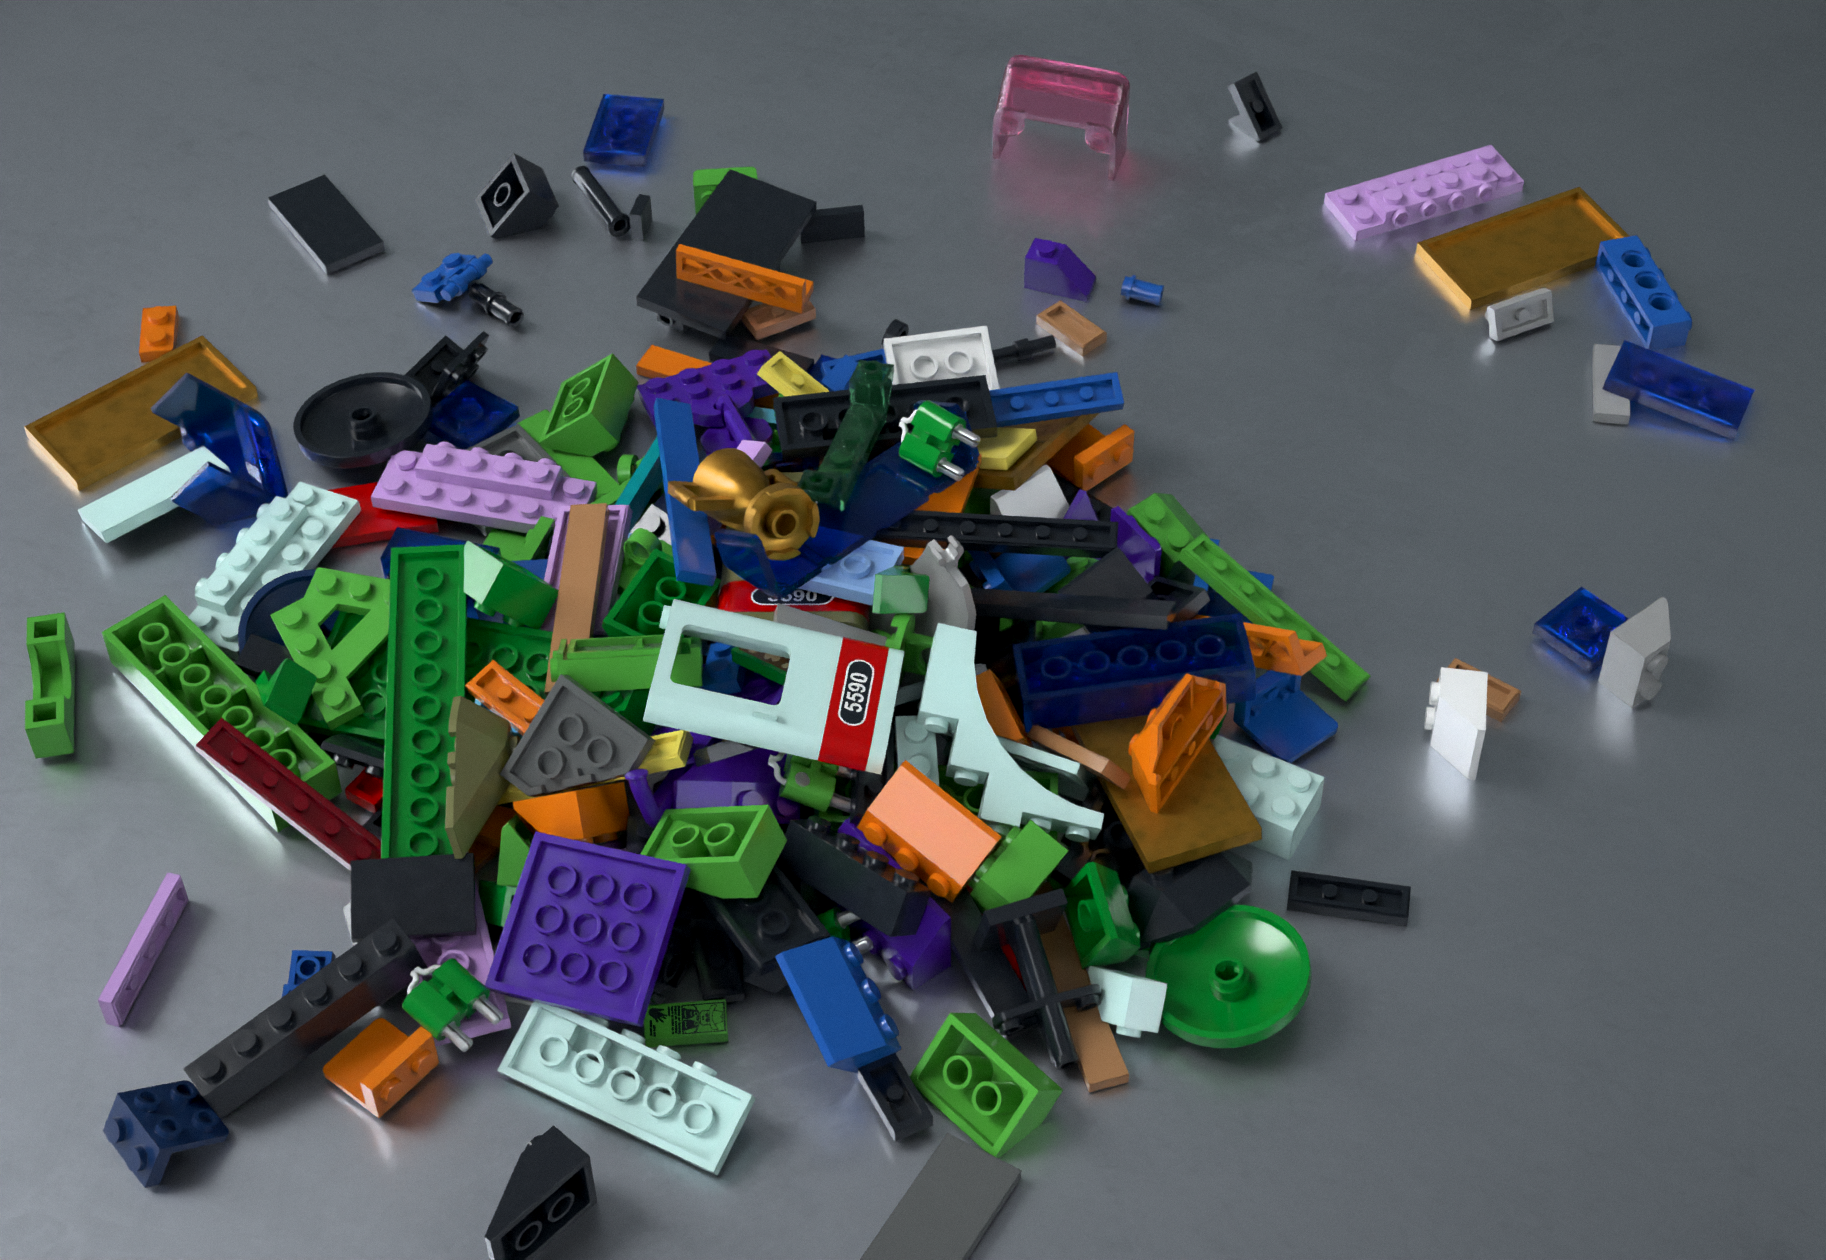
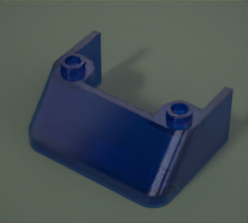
[151,372,288,525]

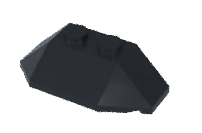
[1127,850,1253,950]

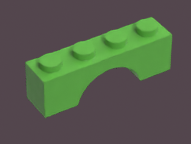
[25,612,75,759]

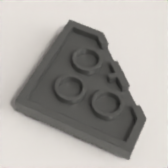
[500,674,656,797]

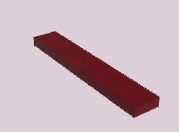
[195,717,381,871]

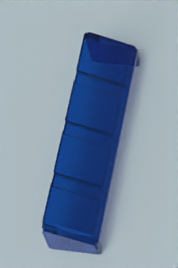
[714,400,980,600]

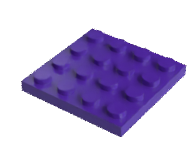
[485,831,691,1027]

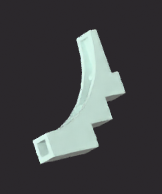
[916,623,1104,842]

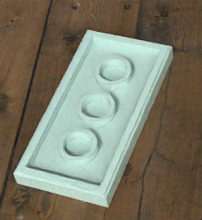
[78,446,233,543]

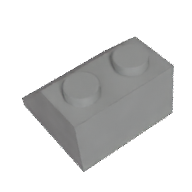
[1598,597,1671,708]

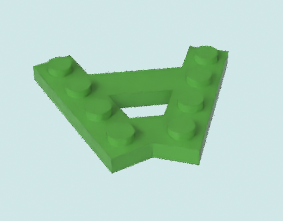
[270,567,390,730]

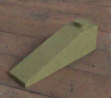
[445,696,521,859]

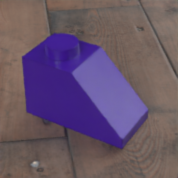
[1024,238,1096,302]

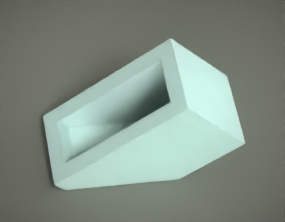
[1088,966,1167,1038]

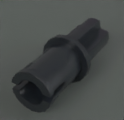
[468,283,524,328]

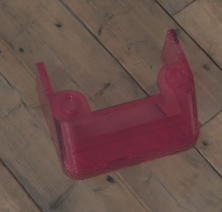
[993,55,1130,181]

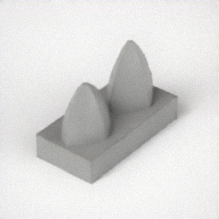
[1484,287,1554,341]

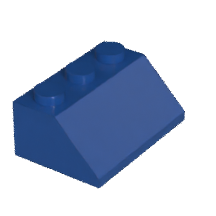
[775,936,902,1074]

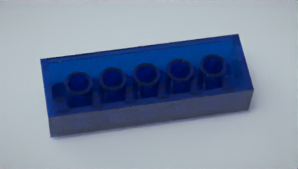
[1012,613,1256,732]

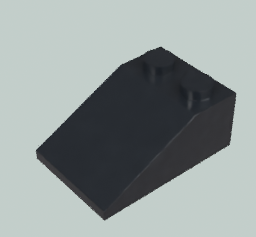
[484,1125,597,1260]

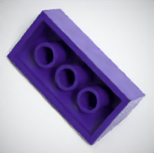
[813,817,951,991]

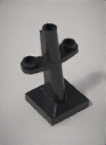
[973,888,1102,1070]

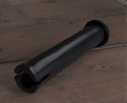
[571,166,631,237]

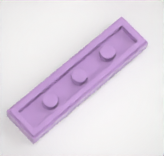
[98,872,189,1027]

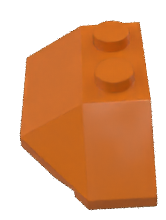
[1128,673,1227,814]

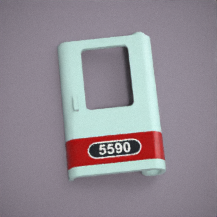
[643,599,904,775]

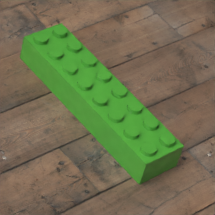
[101,595,342,833]

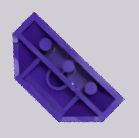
[672,742,814,825]

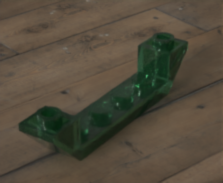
[797,360,895,510]

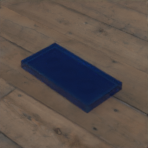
[1602,340,1754,440]

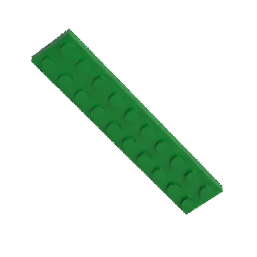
[381,544,468,859]

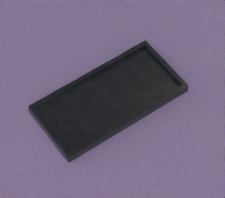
[636,169,817,340]

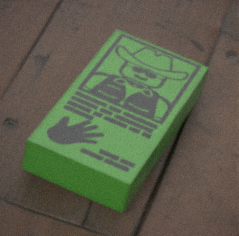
[644,999,728,1048]

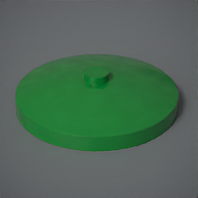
[1145,905,1312,1048]

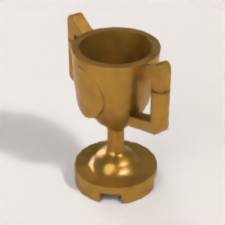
[668,448,820,561]

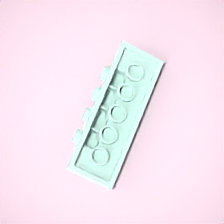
[188,482,361,660]
[497,1002,756,1176]

